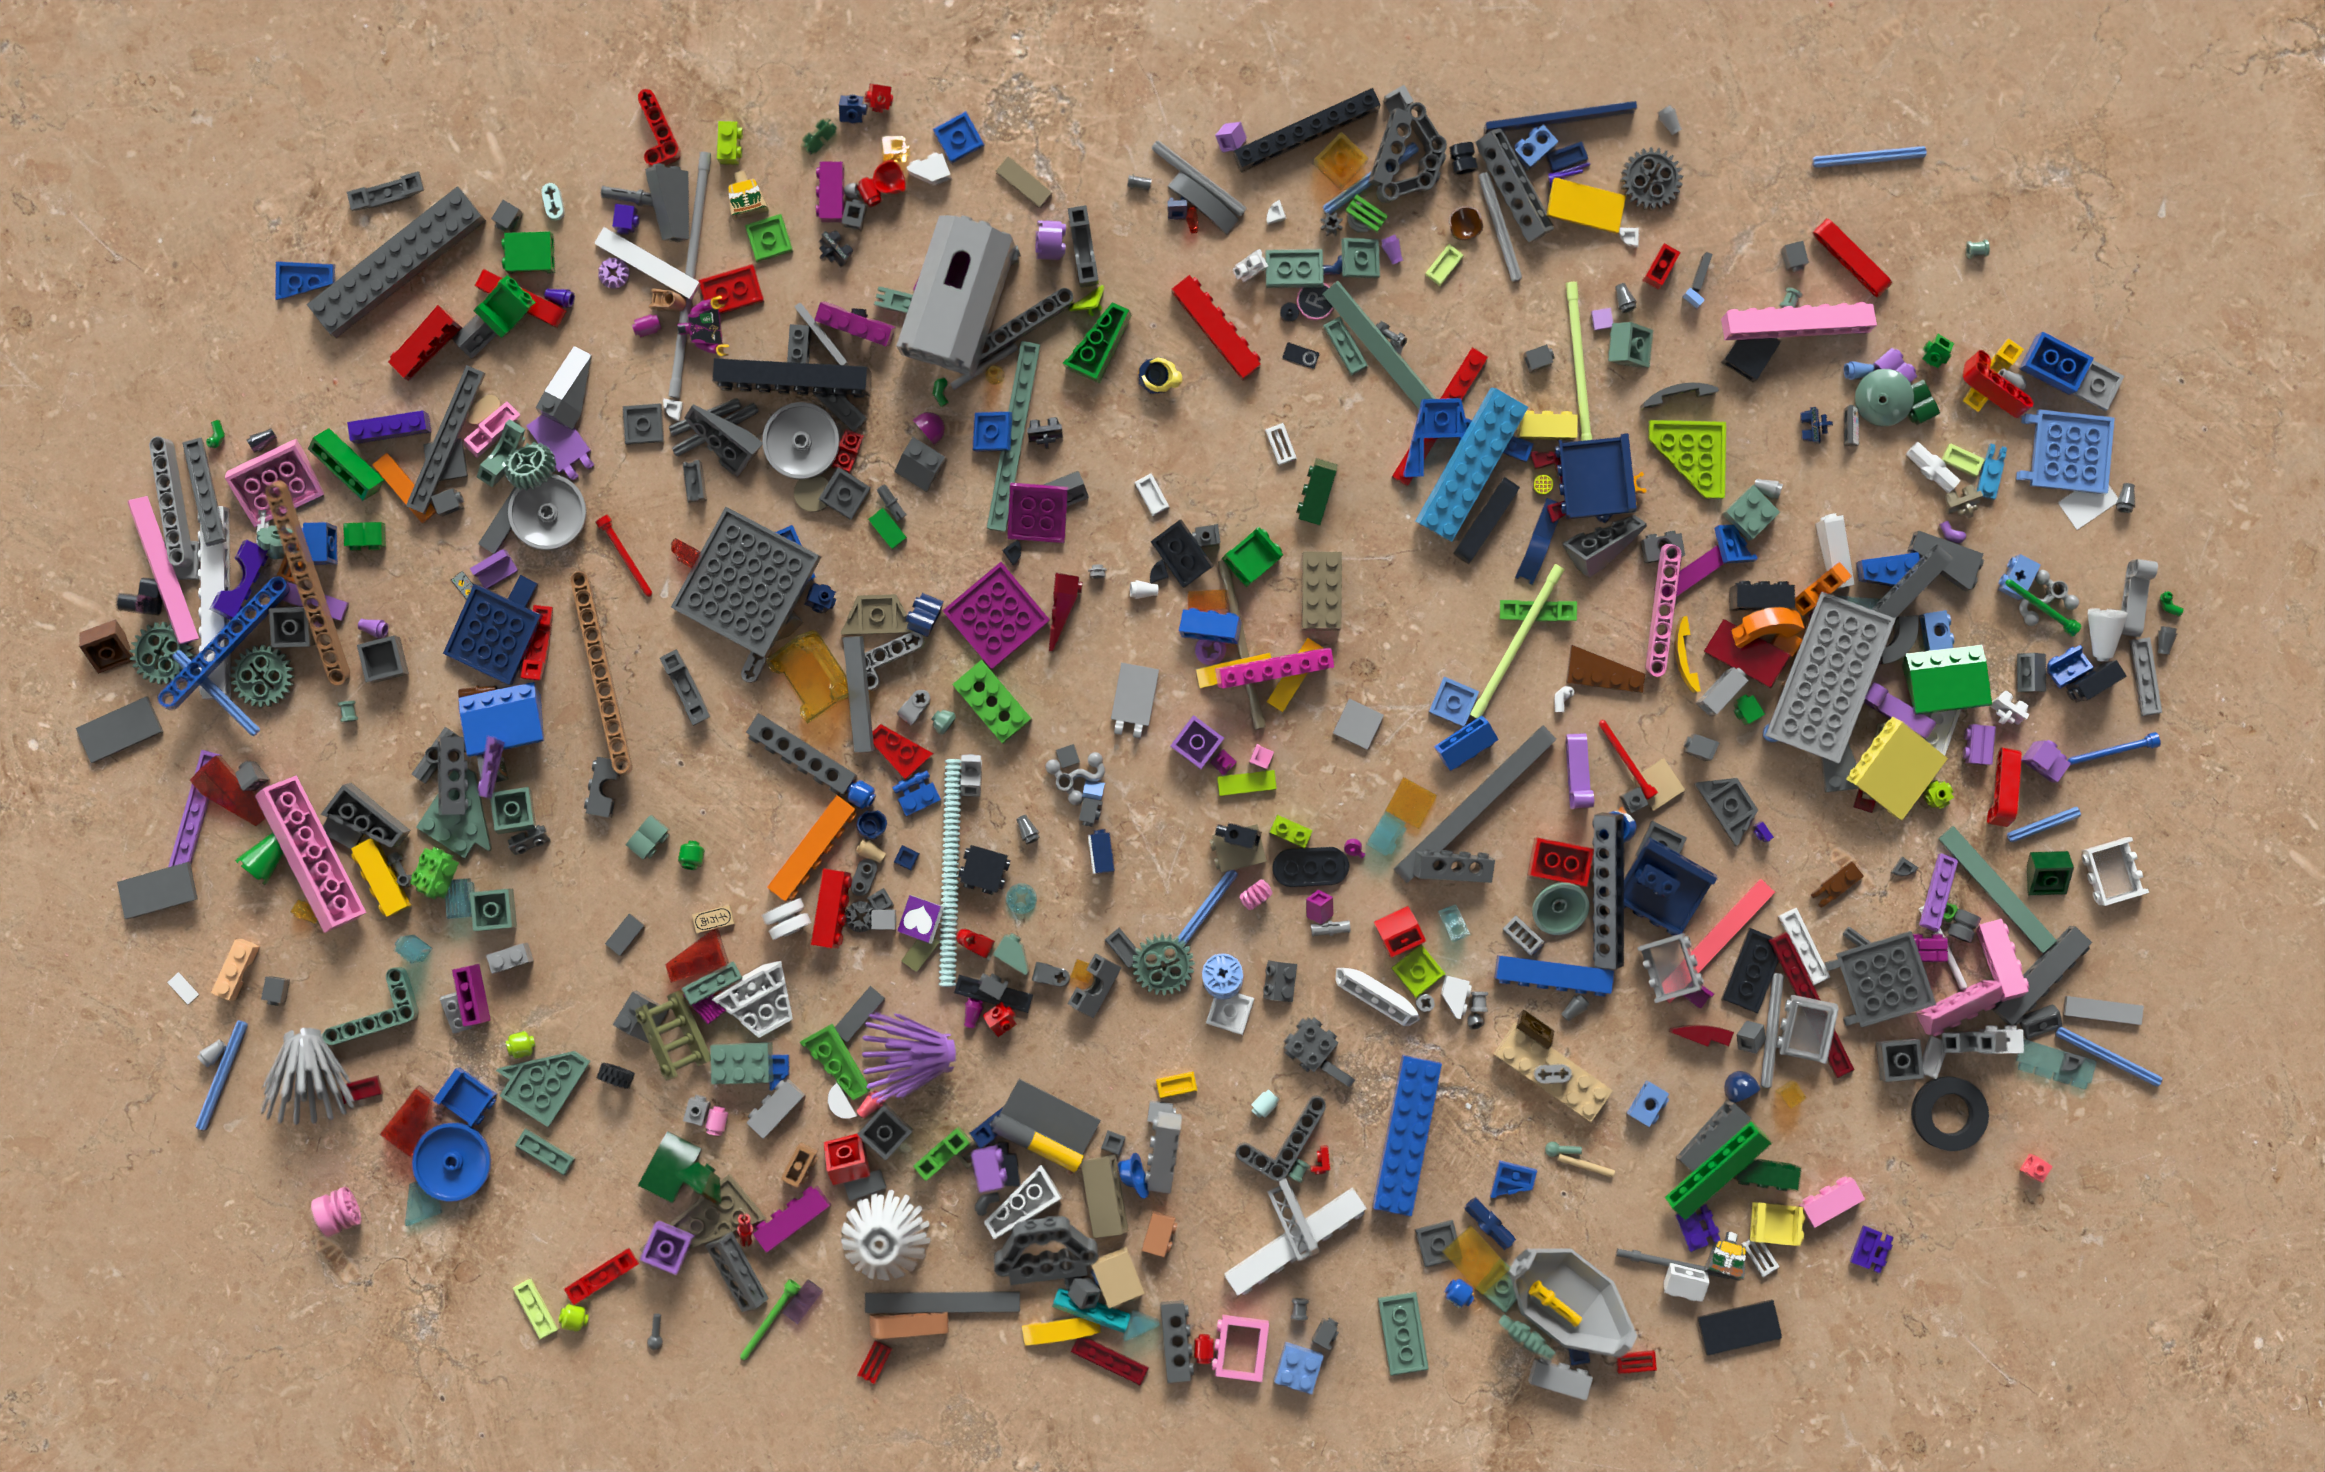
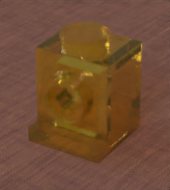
[882,137,910,162]

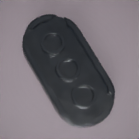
[1272,847,1349,887]

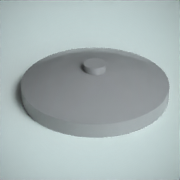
[762,402,840,479]
[508,474,587,551]

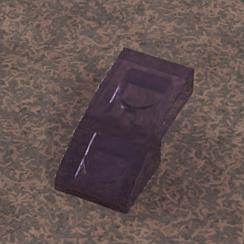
[782,1279,823,1324]

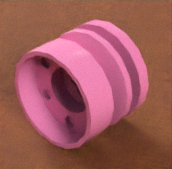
[312,1186,361,1237]

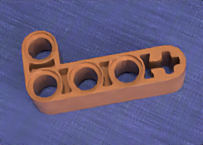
[870,1312,949,1339]

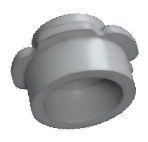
[1088,564,1107,578]

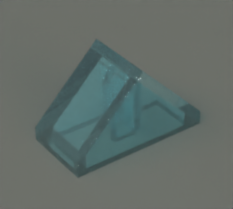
[1123,1310,1160,1342]

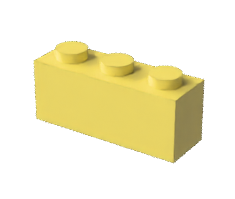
[1517,411,1578,440]

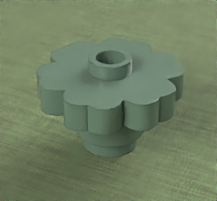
[257,525,297,559]

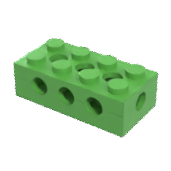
[952,660,1032,744]

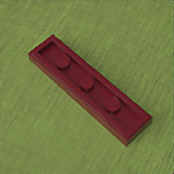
[1071,1337,1149,1385]

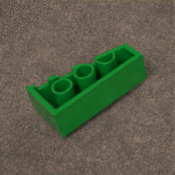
[1062,302,1132,384]

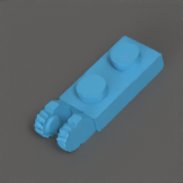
[1976,443,2007,500]

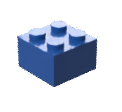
[302,522,338,565]

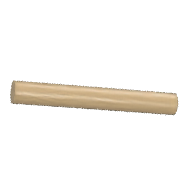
[1557,1153,1615,1178]

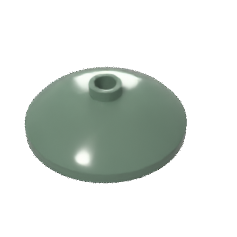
[1855,369,1914,426]
[1532,883,1589,935]

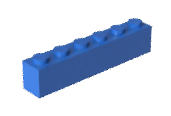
[1494,955,1614,997]

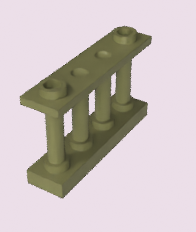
[635,990,711,1081]

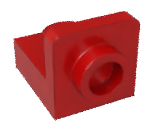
[1310,1145,1330,1175]

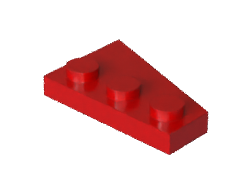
[872,724,934,779]

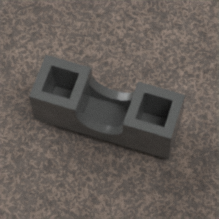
[584,757,623,818]
[1067,953,1122,1018]
[1942,1031,2007,1053]

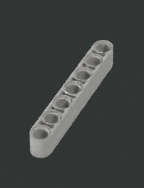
[149,436,193,568]

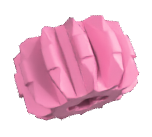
[1239,880,1273,910]

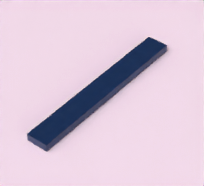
[1484,101,1637,134]

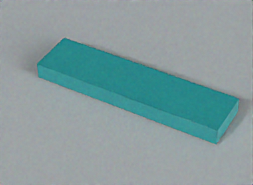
[1052,1288,1131,1333]

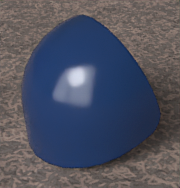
[1724,1071,1761,1103]

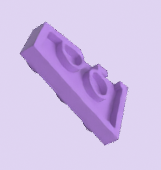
[478,736,505,799]

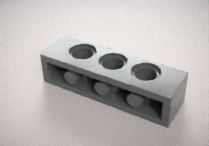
[437,737,468,815]
[1413,849,1495,883]
[1161,1300,1194,1383]

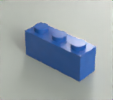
[1179,608,1242,644]
[1434,716,1499,771]

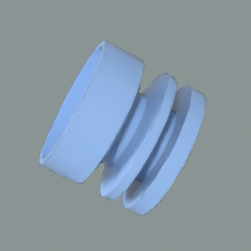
[1202,954,1243,1000]

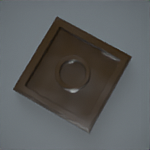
[1516,1010,1555,1050]

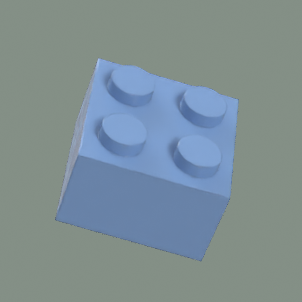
[1274,1342,1323,1394]

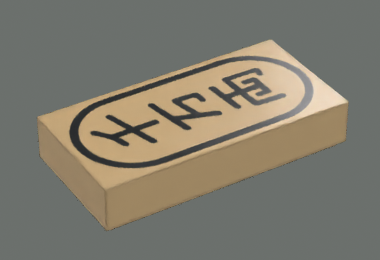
[692,905,735,933]

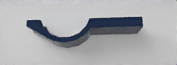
[1515,498,1559,585]

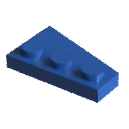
[275,261,335,300]

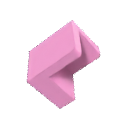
[1249,744,1274,770]

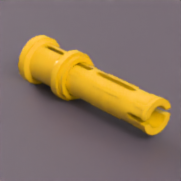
[1528,1280,1582,1327]

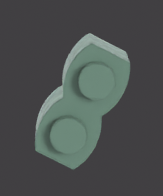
[625,815,670,860]

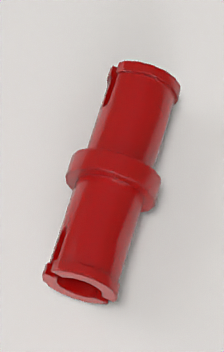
[737,1214,753,1247]

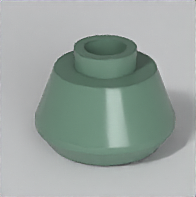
[931,710,956,734]

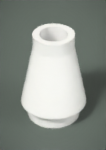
[1130,580,1158,599]

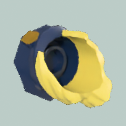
[1137,358,1182,394]

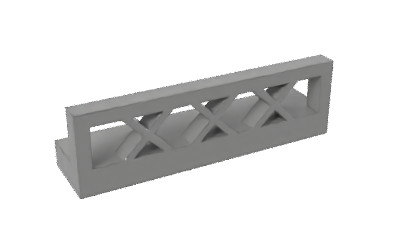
[1268,1178,1320,1262]

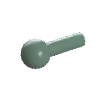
[1545,1141,1582,1157]

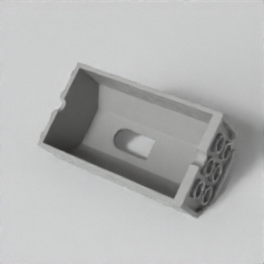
[896,215,1016,377]

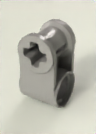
[897,690,931,726]

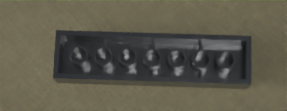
[712,358,872,399]

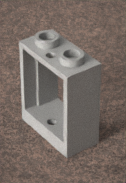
[1696,668,1748,716]

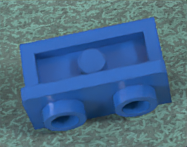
[2047,645,2094,689]

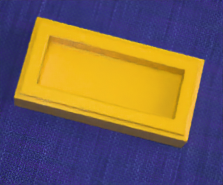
[1156,1071,1198,1099]

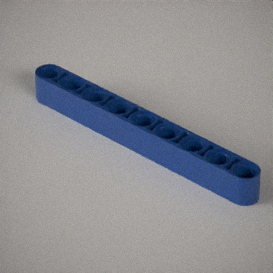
[158,576,290,710]

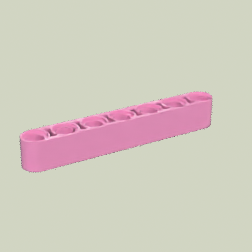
[1646,544,1681,677]

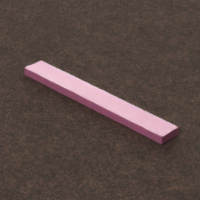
[127,496,199,645]

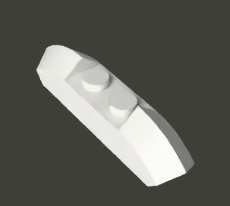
[1335,968,1420,1026]

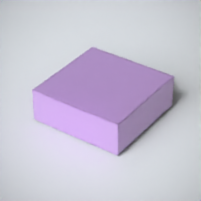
[1591,308,1613,331]

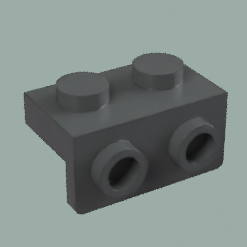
[1263,960,1297,1002]

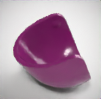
[913,412,945,445]

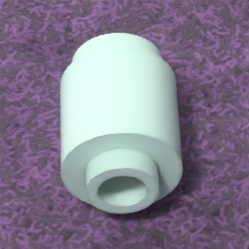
[1251,1089,1279,1118]

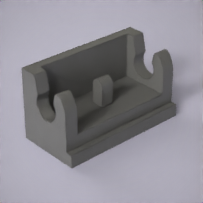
[683,460,707,503]

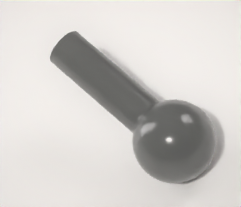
[647,1314,663,1350]

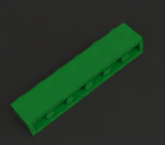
[1665,1121,1772,1220]

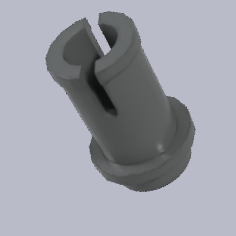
[1127,174,1151,191]

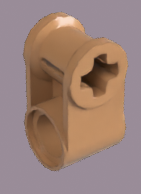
[648,288,686,312]

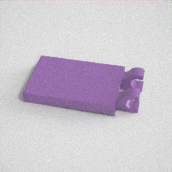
[526,415,594,481]

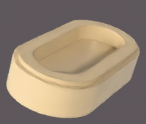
[466,395,501,425]

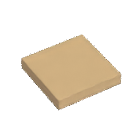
[1631,758,1685,811]

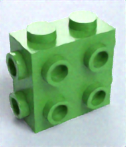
[410,847,459,899]

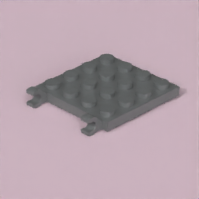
[1825,931,1937,1027]

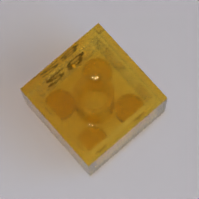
[1314,132,1369,190]

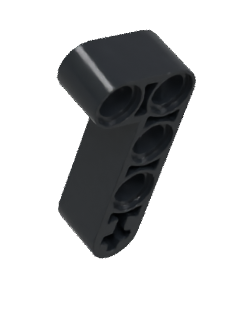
[116,578,163,616]

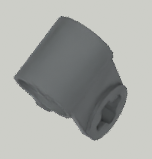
[1032,962,1070,986]

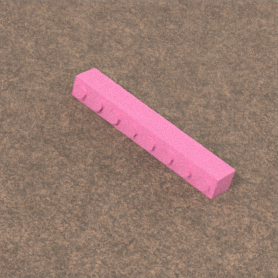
[1721,302,1877,341]

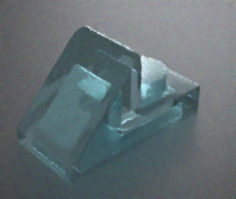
[1438,904,1470,942]

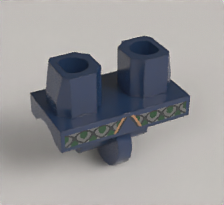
[1800,407,1833,444]

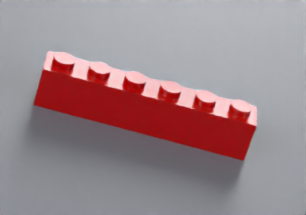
[1171,275,1261,381]

